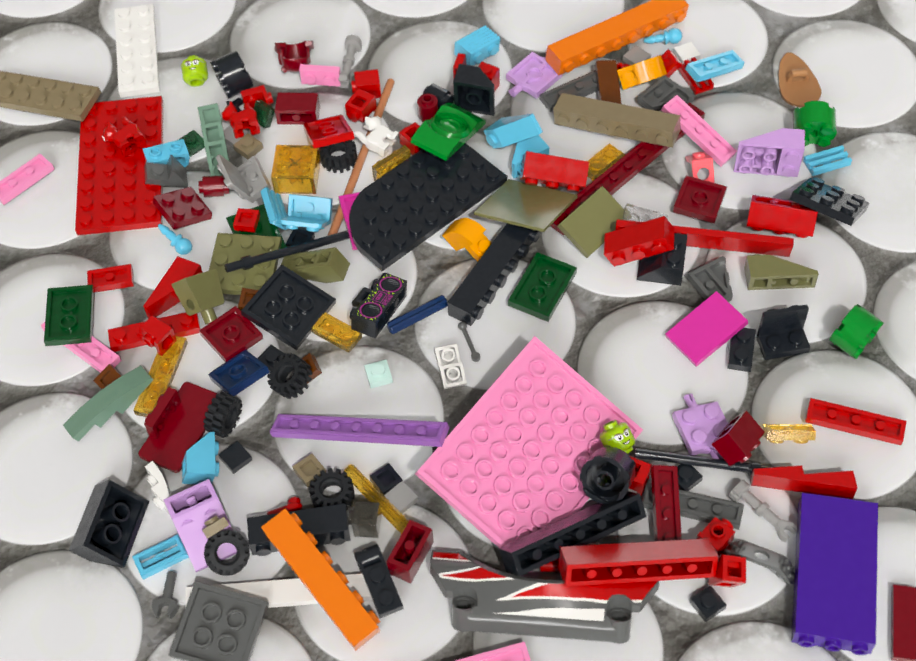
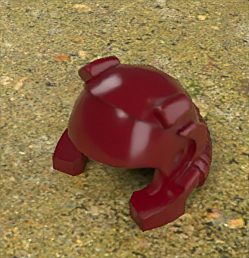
[274,40,314,73]

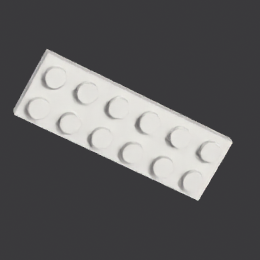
[115,4,160,98]

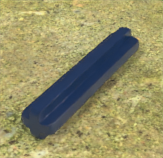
[387,295,448,334]

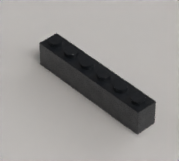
[447,223,541,326]
[498,491,647,577]

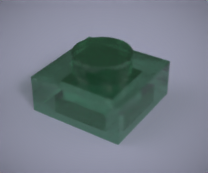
[253,100,275,128]
[178,130,205,157]

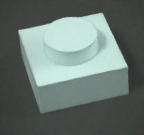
[364,360,393,388]

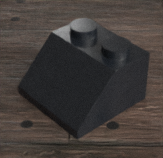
[453,64,495,116]
[637,233,687,286]

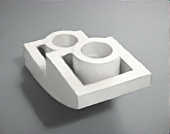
[435,344,467,389]
[145,461,171,515]

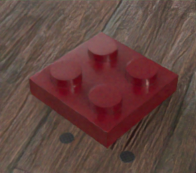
[673,175,727,224]
[153,187,212,230]
[199,306,263,362]

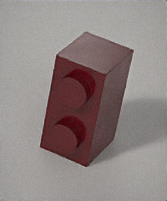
[275,92,320,125]
[711,410,765,466]
[387,520,434,584]

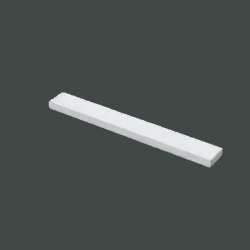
[185,573,372,608]

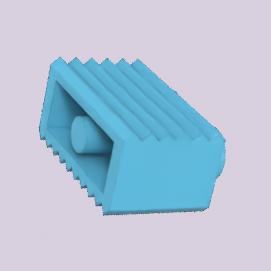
[454,25,500,66]

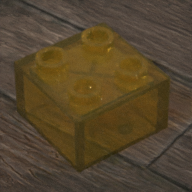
[271,145,321,194]

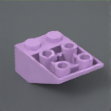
[734,128,805,177]
[163,479,237,572]

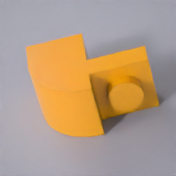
[617,55,667,90]
[442,218,492,262]

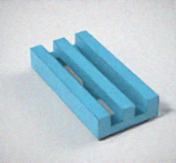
[803,145,852,176]
[261,187,287,230]
[132,534,189,580]

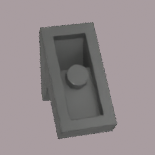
[144,155,188,188]

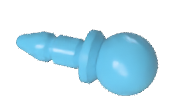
[644,28,682,44]
[158,224,192,255]

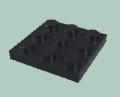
[790,177,870,226]
[241,264,336,350]

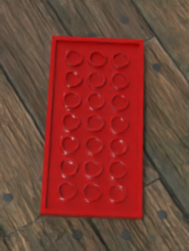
[75,96,163,236]

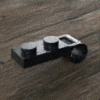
[354,544,404,618]

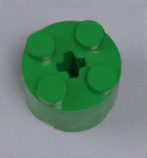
[793,101,837,147]
[829,304,884,359]

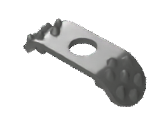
[721,540,795,584]

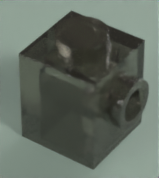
[348,501,382,538]

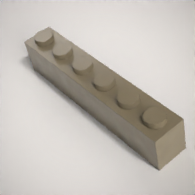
[553,93,681,148]

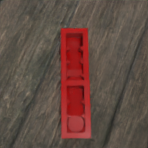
[750,465,857,500]

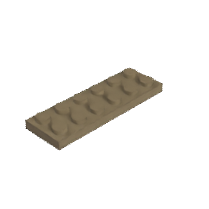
[0,71,101,121]

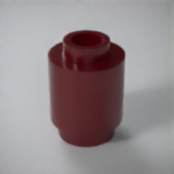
[417,94,438,122]
[198,175,230,197]

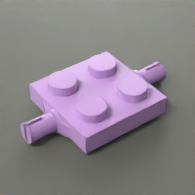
[506,52,563,99]
[672,393,728,460]

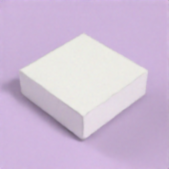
[673,42,701,64]

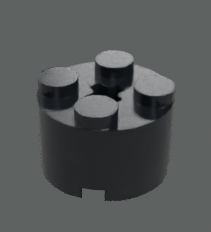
[210,51,253,99]
[580,445,636,504]

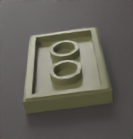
[557,186,632,258]

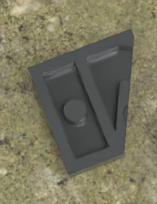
[637,75,694,111]
[687,256,733,302]

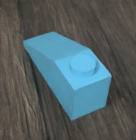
[483,113,543,148]

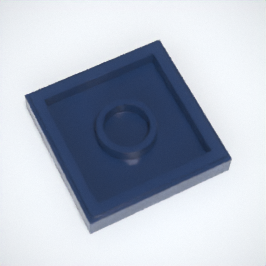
[208,350,270,396]

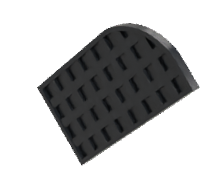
[350,143,508,271]

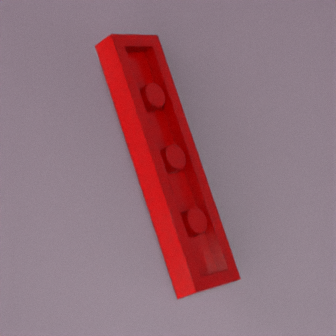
[108,312,201,352]
[805,398,907,445]

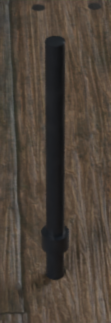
[224,231,349,273]
[634,448,775,476]

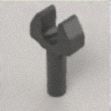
[152,571,179,619]

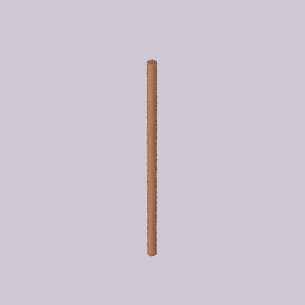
[328,79,395,236]

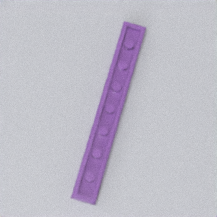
[270,414,450,447]

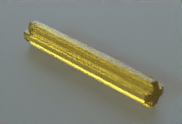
[344,464,409,534]

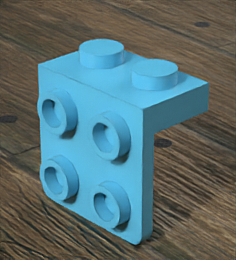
[280,194,333,232]

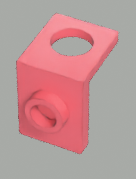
[685,152,715,183]

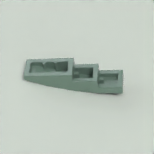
[197,103,230,177]
[63,365,154,442]

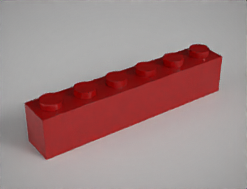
[558,538,718,587]

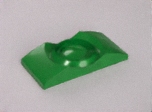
[410,103,486,161]

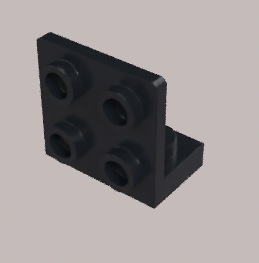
[756,305,810,360]

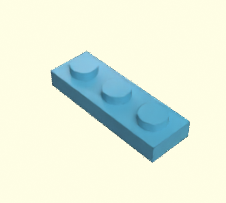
[685,50,745,83]

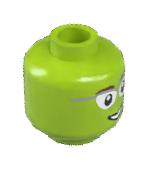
[181,55,208,87]
[599,420,635,454]

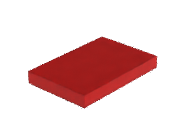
[303,114,355,149]

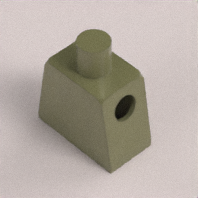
[172,269,224,325]

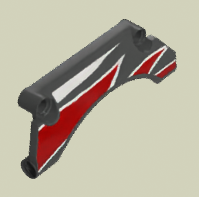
[430,550,659,644]

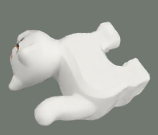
[354,116,399,157]

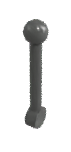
[458,322,480,362]

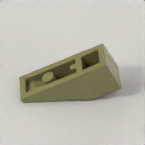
[280,247,350,283]
[744,254,819,290]

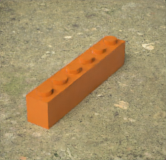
[261,508,380,651]

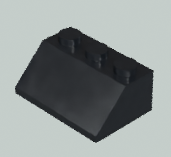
[69,479,149,568]

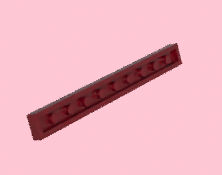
[551,102,705,236]

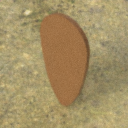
[778,52,821,107]

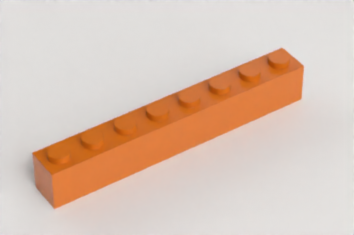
[545,0,689,76]

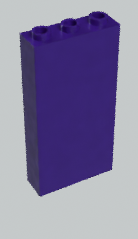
[791,493,878,655]

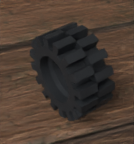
[319,140,357,173]
[267,353,312,399]
[203,392,242,438]
[309,468,355,510]
[204,530,250,576]

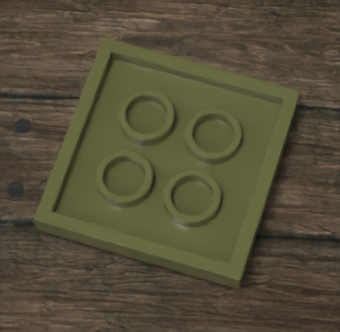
[209,233,282,295]

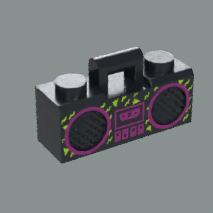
[349,273,407,338]

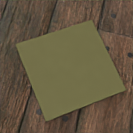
[474,179,577,232]

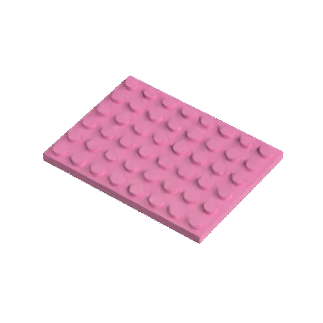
[415,336,643,574]

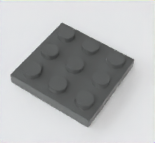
[169,581,269,661]

